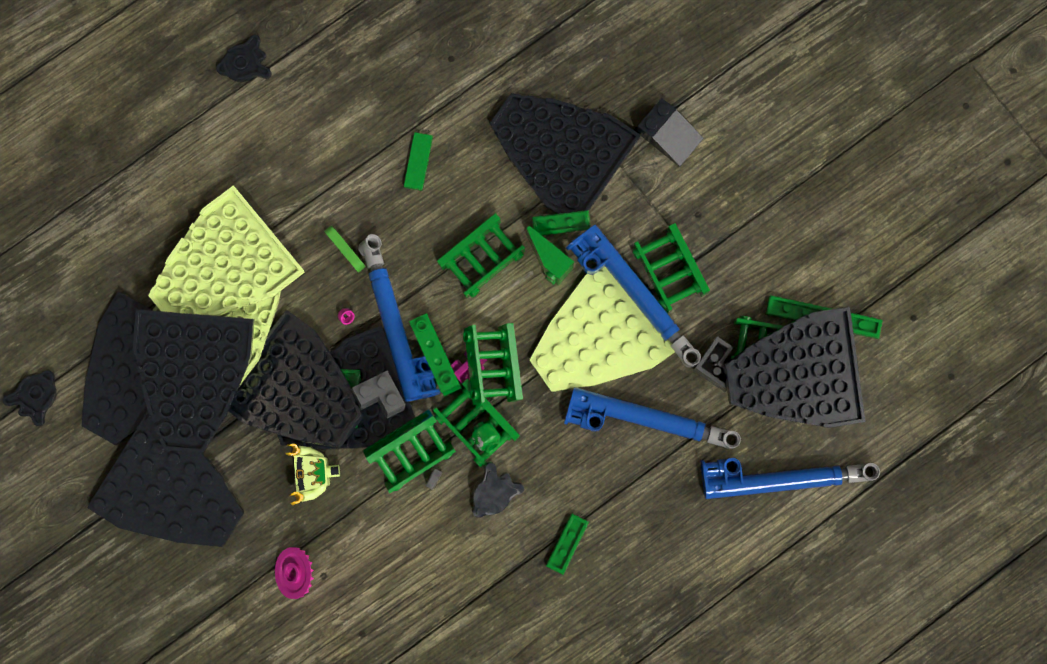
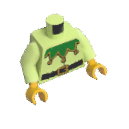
[286,444,340,505]

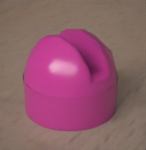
[338,308,355,325]

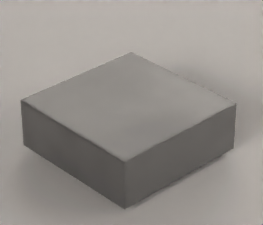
[426,469,442,490]

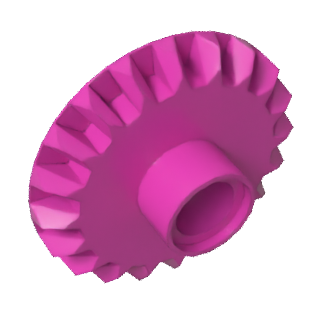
[275,547,314,599]

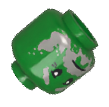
[471,422,500,452]

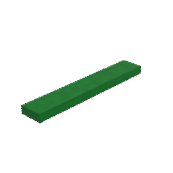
[765,295,883,339]

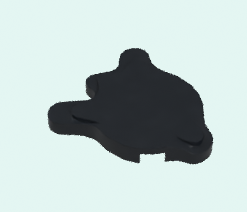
[216,34,272,82]
[2,370,57,426]
[472,462,524,518]

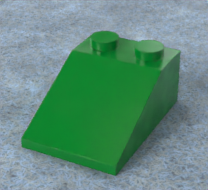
[527,226,574,286]

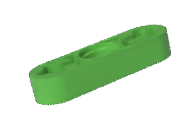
[324,225,366,273]

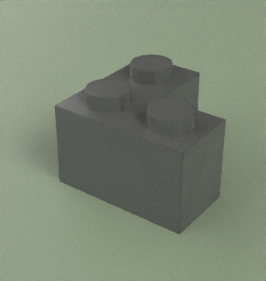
[693,336,733,392]
[352,371,405,418]

